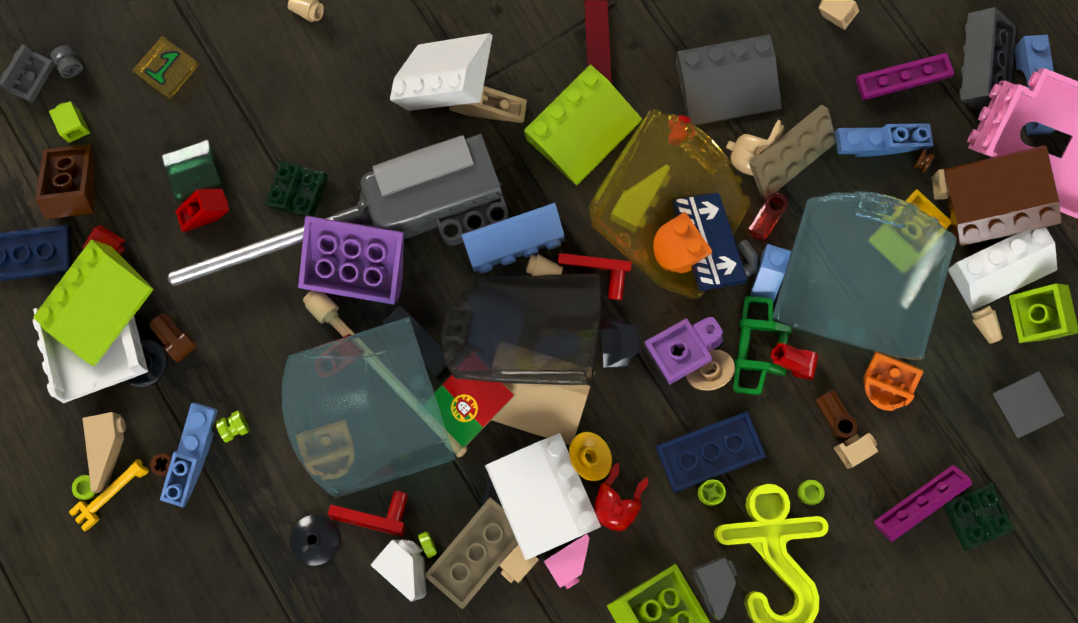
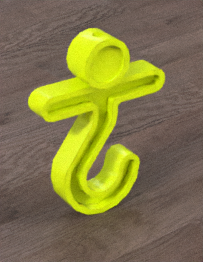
[714,484,828,623]

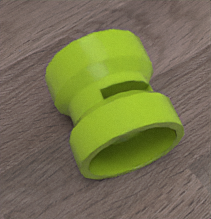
[215,410,250,443]
[697,479,726,506]

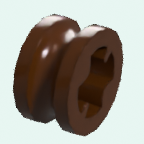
[913,149,934,173]
[150,453,172,476]

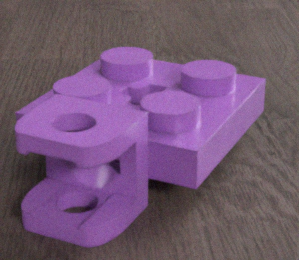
[644,317,723,385]

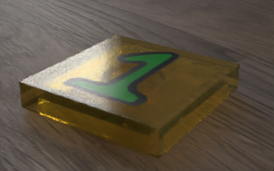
[132,36,199,99]

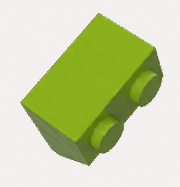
[1009,283,1078,343]

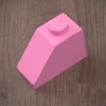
[544,534,590,589]

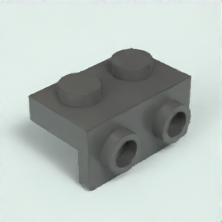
[0,44,56,103]

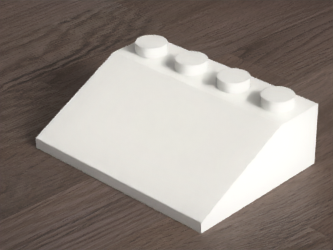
[390,33,493,111]
[485,433,601,561]

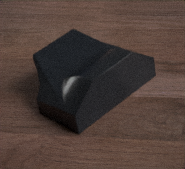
[599,318,640,369]

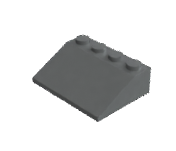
[675,34,782,127]

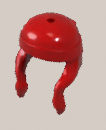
[594,463,648,531]

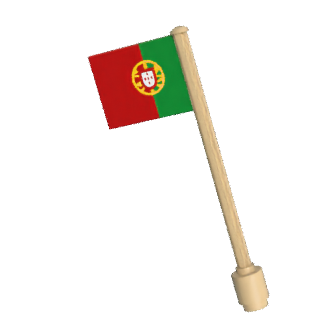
[303,290,515,457]

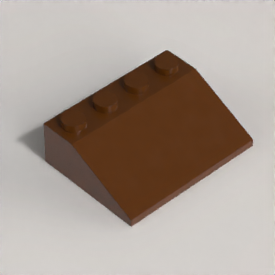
[944,145,1061,246]

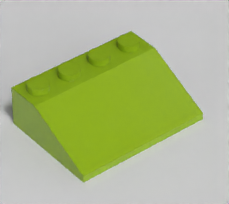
[524,64,642,186]
[33,239,154,367]
[607,564,710,623]

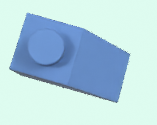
[750,244,791,302]

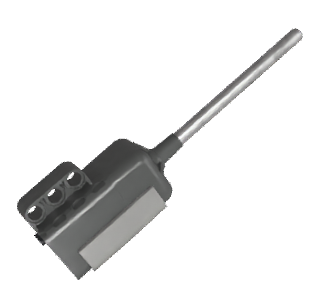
[168,134,509,286]

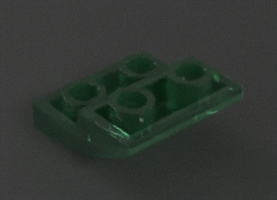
[162,140,222,201]
[265,161,328,217]
[943,483,1015,551]

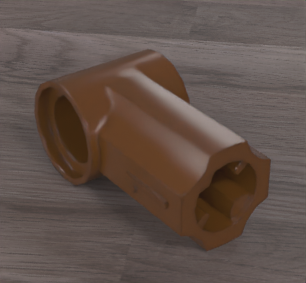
[149,313,197,363]
[815,390,858,441]

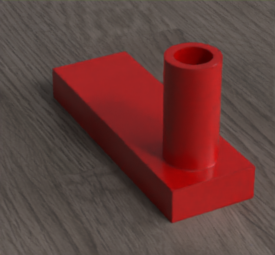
[558,253,632,300]
[328,491,408,537]

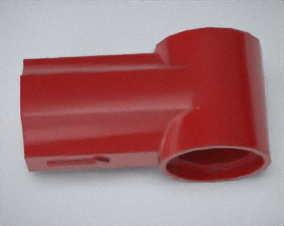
[771,343,819,380]

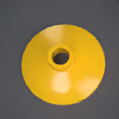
[569,432,612,481]

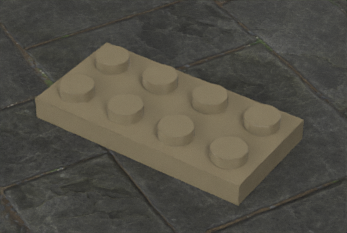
[749,105,836,200]
[424,497,518,609]

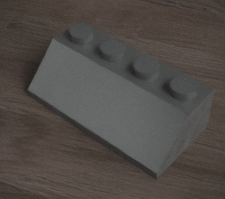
[959,7,1016,110]

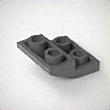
[992,371,1065,438]

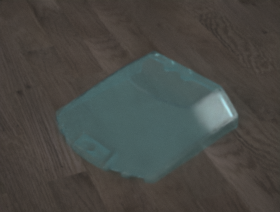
[772,191,957,361]
[281,317,455,498]

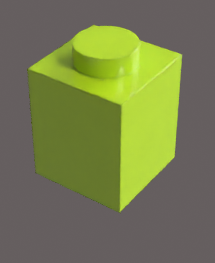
[49,101,90,143]

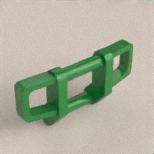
[733,296,792,396]

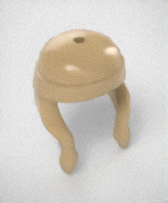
[726,120,784,176]

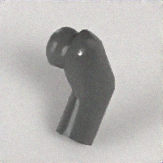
[737,240,758,277]

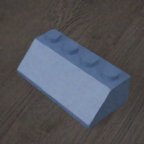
[462,203,564,273]

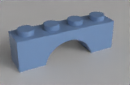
[1014,35,1055,136]

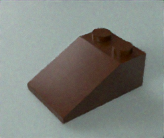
[35,144,96,219]

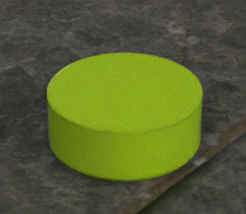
[72,475,98,500]
[798,480,825,505]
[418,531,437,558]

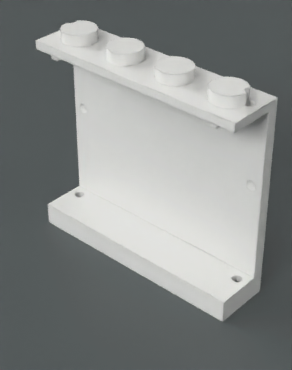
[33,308,148,403]

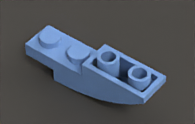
[835,123,934,157]
[160,403,218,507]

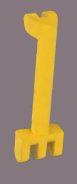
[69,459,149,532]

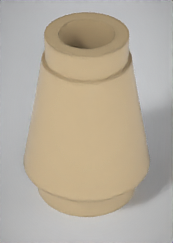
[288,0,324,22]
[526,254,563,280]
[972,306,1003,344]

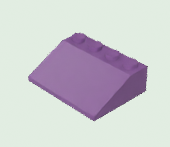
[298,216,404,305]

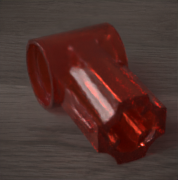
[747,193,788,242]

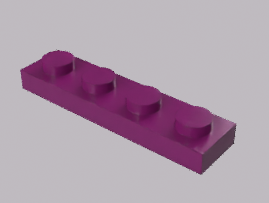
[855,53,954,101]
[873,465,972,542]

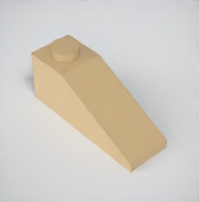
[449,86,527,123]
[83,412,126,493]

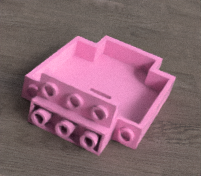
[967,68,1078,219]

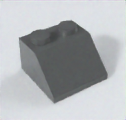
[691,558,737,620]

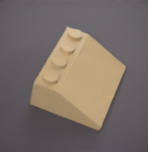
[491,342,595,445]

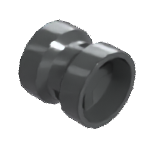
[50,45,83,78]

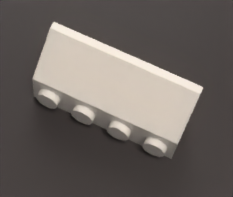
[947,227,1057,312]
[371,539,427,602]

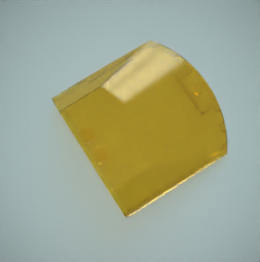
[589,110,751,299]

